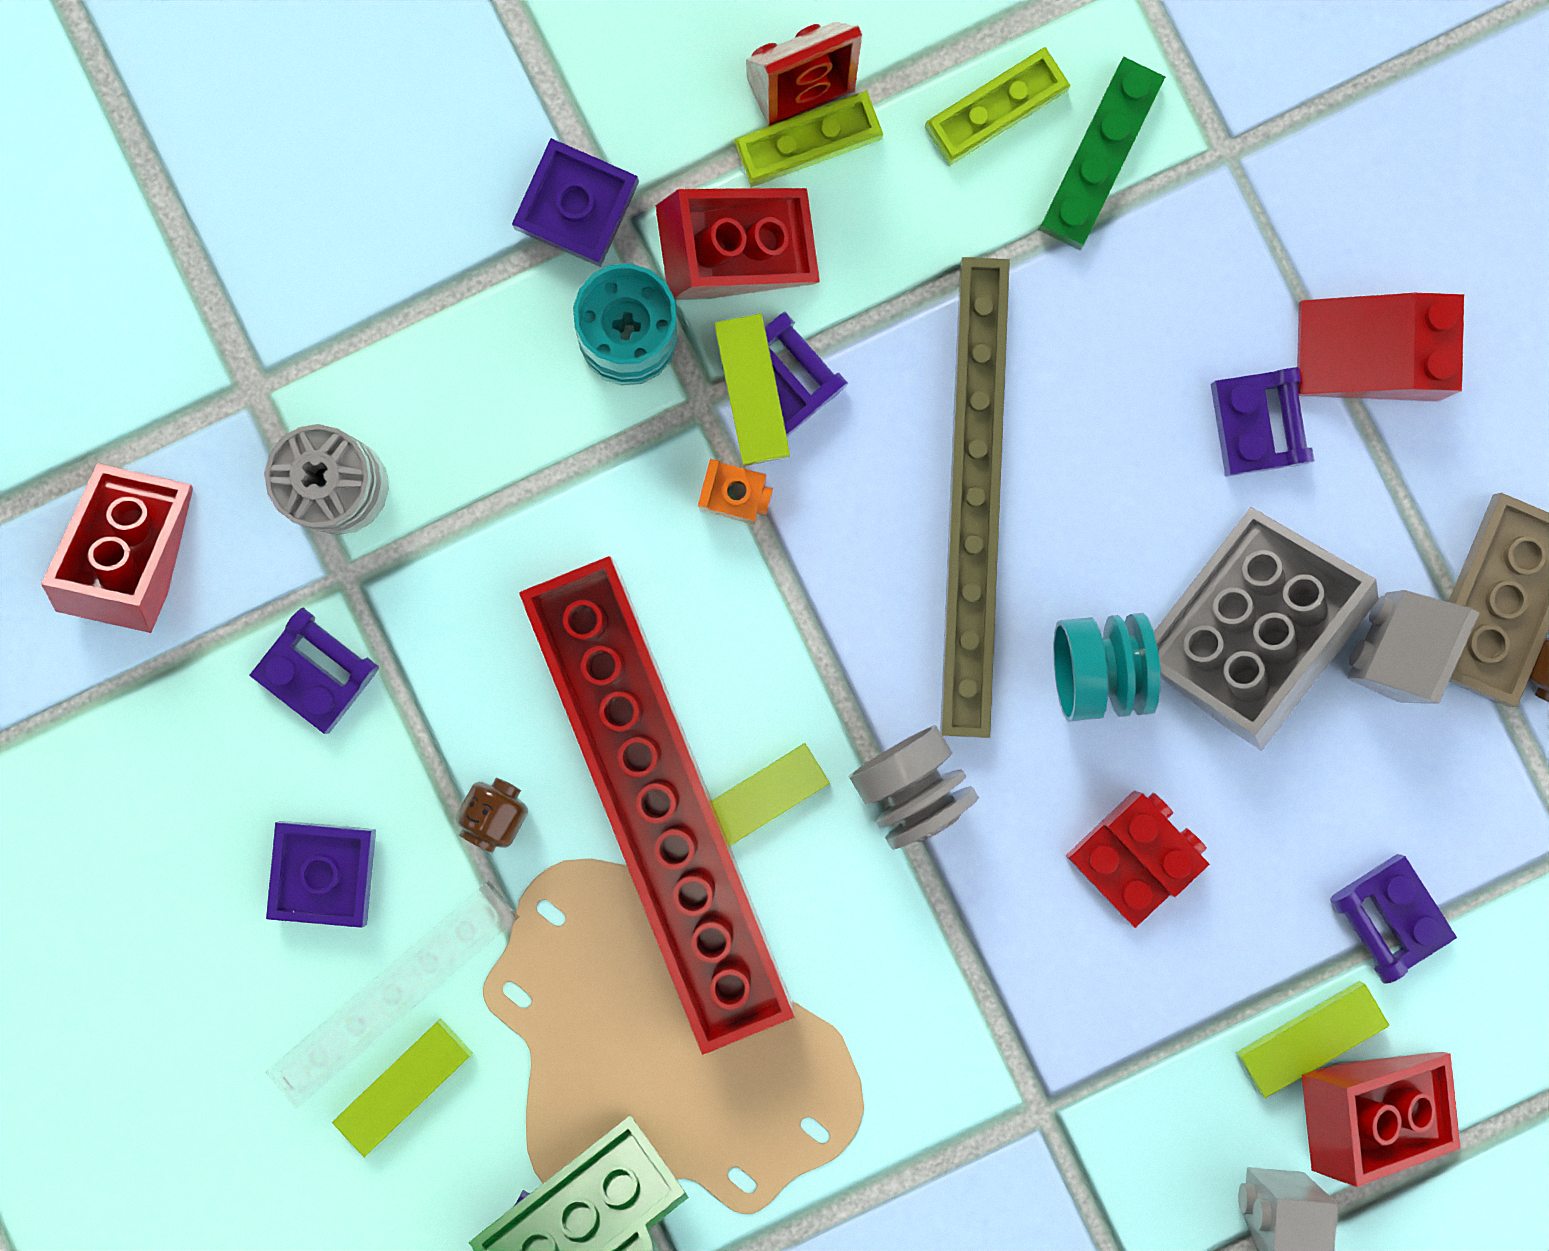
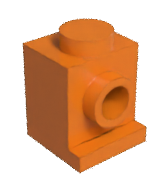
[698,459,773,525]

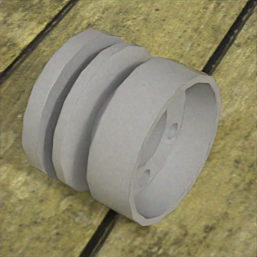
[264,424,389,535]
[848,725,979,850]

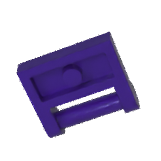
[721,312,849,437]
[1210,367,1315,477]
[249,607,379,734]
[1330,854,1457,984]

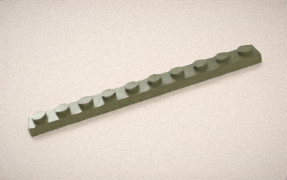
[940,257,1010,738]

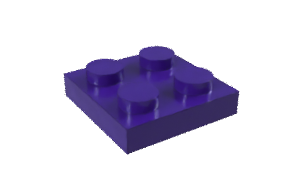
[512,138,639,267]
[266,821,376,928]

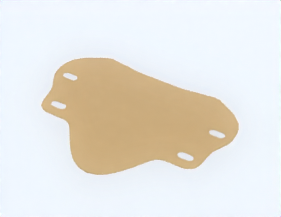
[483,858,864,1214]

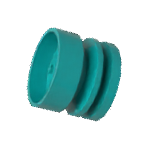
[573,263,677,385]
[1053,613,1160,722]

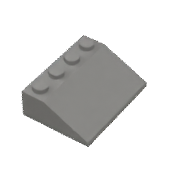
[1154,507,1379,751]

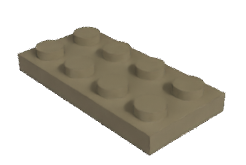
[1448,492,1549,707]

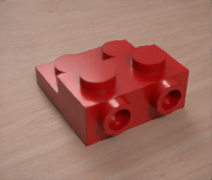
[1066,790,1210,928]

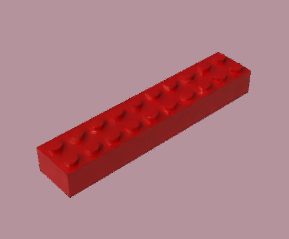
[518,556,795,1055]

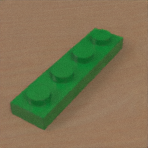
[1038,56,1166,250]

